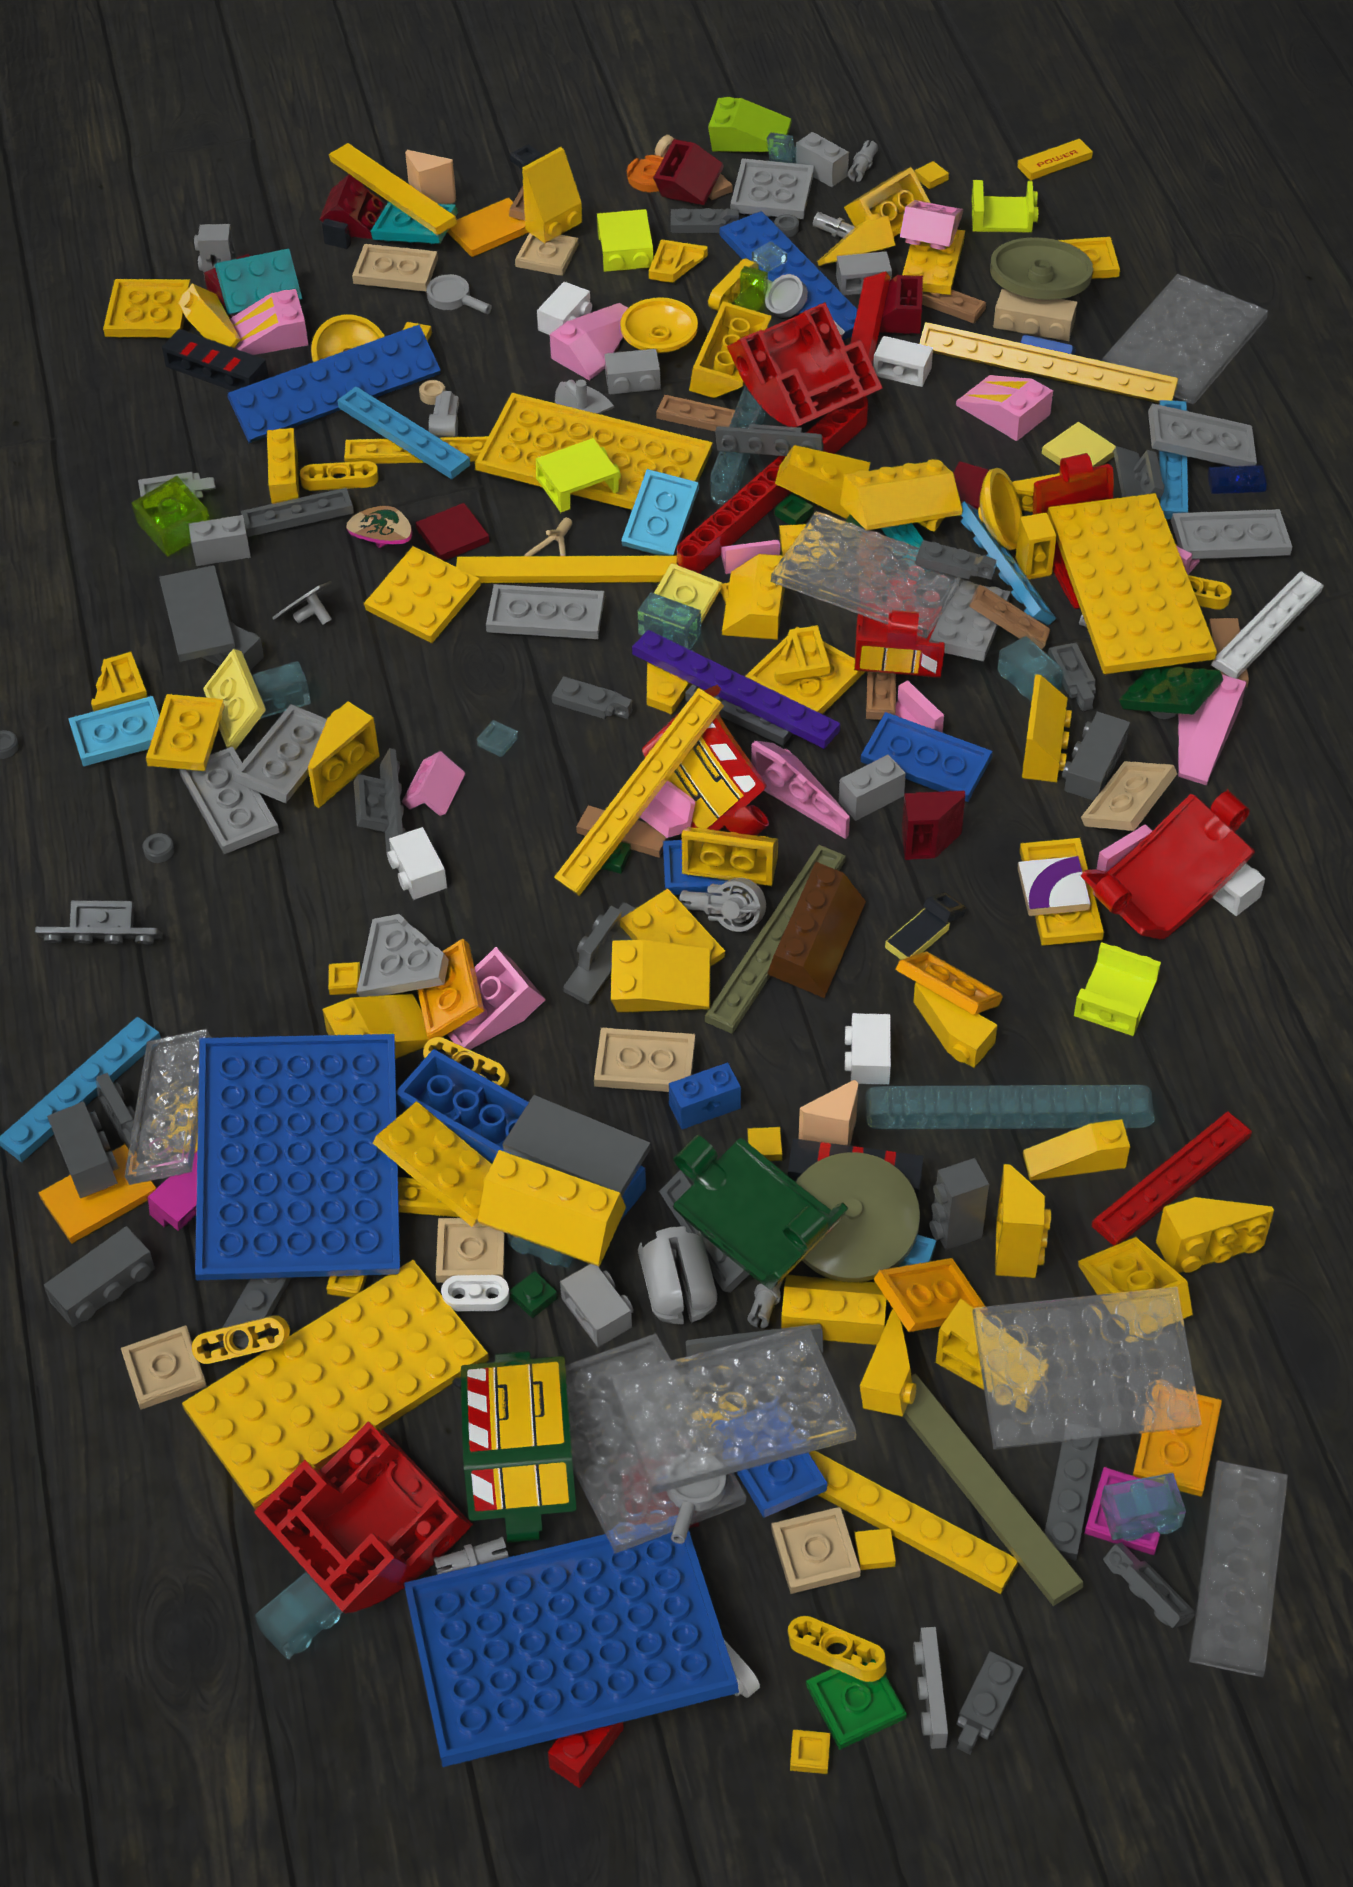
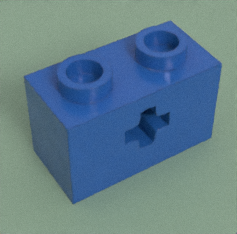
[669,1062,741,1129]

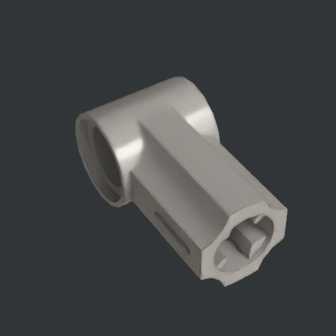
[429,391,459,438]

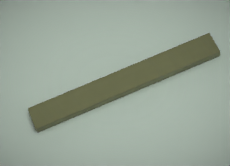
[705,845,846,1034]
[903,1373,1083,1606]

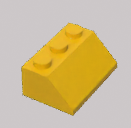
[844,167,930,237]
[722,554,786,640]
[1022,674,1072,782]
[682,827,778,886]
[995,1164,1051,1278]
[781,1275,886,1345]

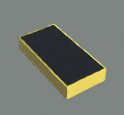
[885,908,950,960]

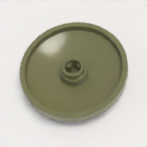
[990,238,1093,300]
[796,1152,920,1282]

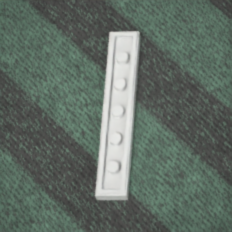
[1211,571,1324,679]

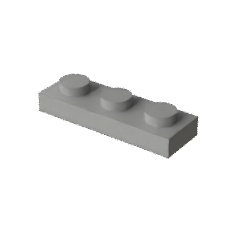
[913,1627,948,1749]

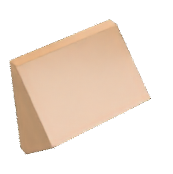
[405,150,456,204]
[799,1080,859,1146]

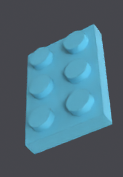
[621,469,699,556]
[68,696,159,767]

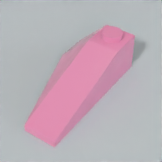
[550,303,628,381]
[1178,675,1247,785]
[751,741,850,839]

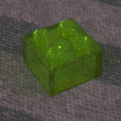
[131,476,210,557]

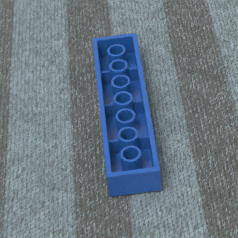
[396,1049,646,1221]

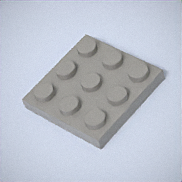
[730,159,814,219]

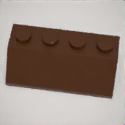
[767,862,866,998]

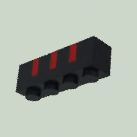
[162,329,269,391]
[788,1138,924,1200]

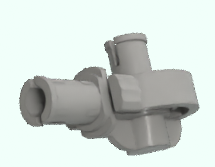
[679,878,766,932]

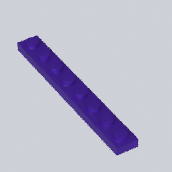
[632,630,840,749]

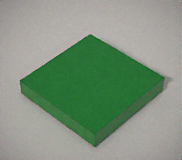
[806,1659,906,1750]

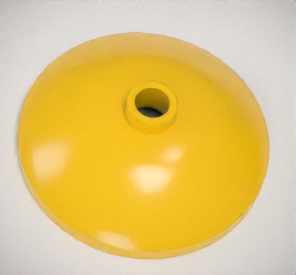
[620,298,698,353]
[311,314,385,362]
[978,468,1023,550]

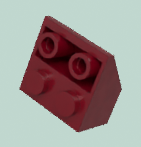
[653,139,724,205]
[319,174,386,239]
[879,275,923,334]
[902,791,965,860]

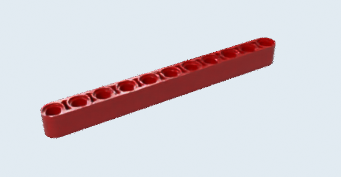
[677,397,868,574]

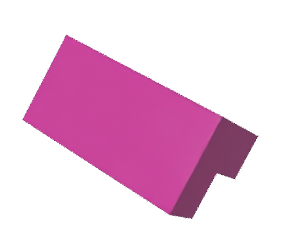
[148,1152,197,1231]

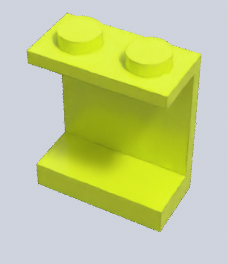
[972,180,1038,232]
[597,209,653,272]
[536,438,621,512]
[1074,942,1161,1036]

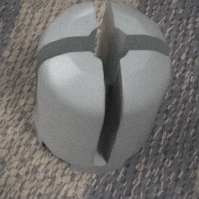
[638,1226,717,1324]

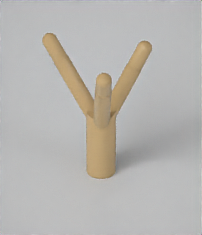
[524,517,573,556]

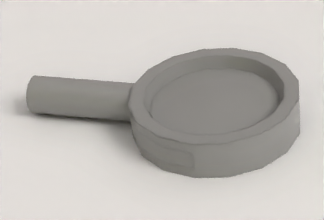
[750,271,808,318]
[427,274,492,314]
[666,1453,726,1544]

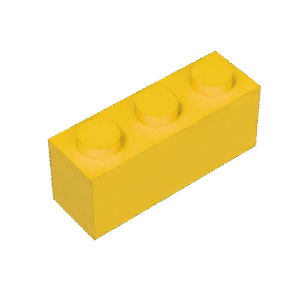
[267,428,299,504]

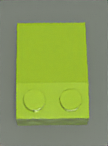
[708,97,792,152]

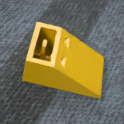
[1156,1197,1274,1273]

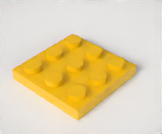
[103,279,191,338]
[364,546,481,643]
[745,627,865,714]

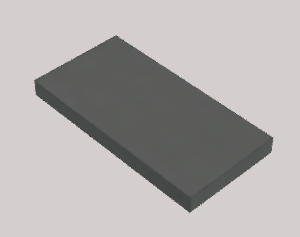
[159,565,236,662]
[503,1095,651,1196]

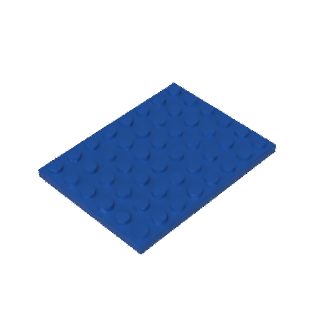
[195,1034,400,1280]
[404,1517,739,1767]

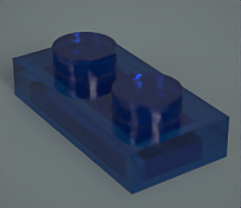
[1207,465,1267,494]

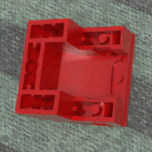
[727,302,882,427]
[254,1421,473,1613]

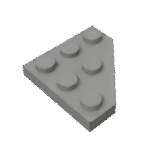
[356,914,449,997]

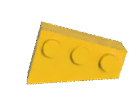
[775,445,871,519]
[936,1298,1048,1413]

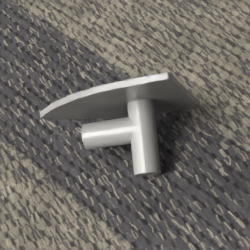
[555,380,614,414]
[272,581,332,625]

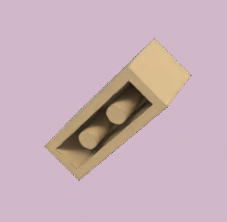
[993,289,1077,341]

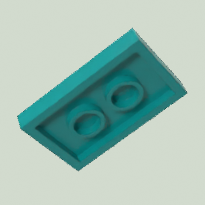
[370,201,458,244]
[215,249,302,315]

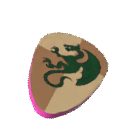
[346,506,412,548]

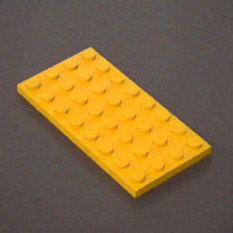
[475,393,713,510]
[1048,493,1217,674]
[182,1260,489,1510]

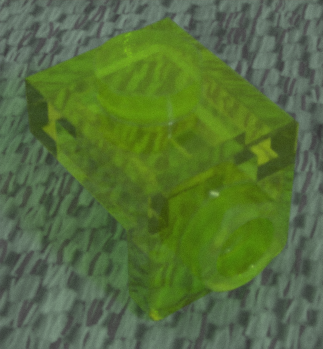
[735,266,768,311]

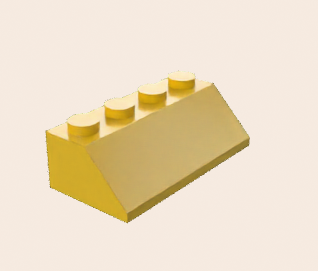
[689,301,772,398]
[840,459,962,530]
[478,1150,626,1267]

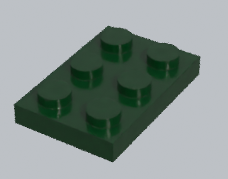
[1119,667,1223,715]

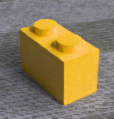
[1015,513,1056,579]

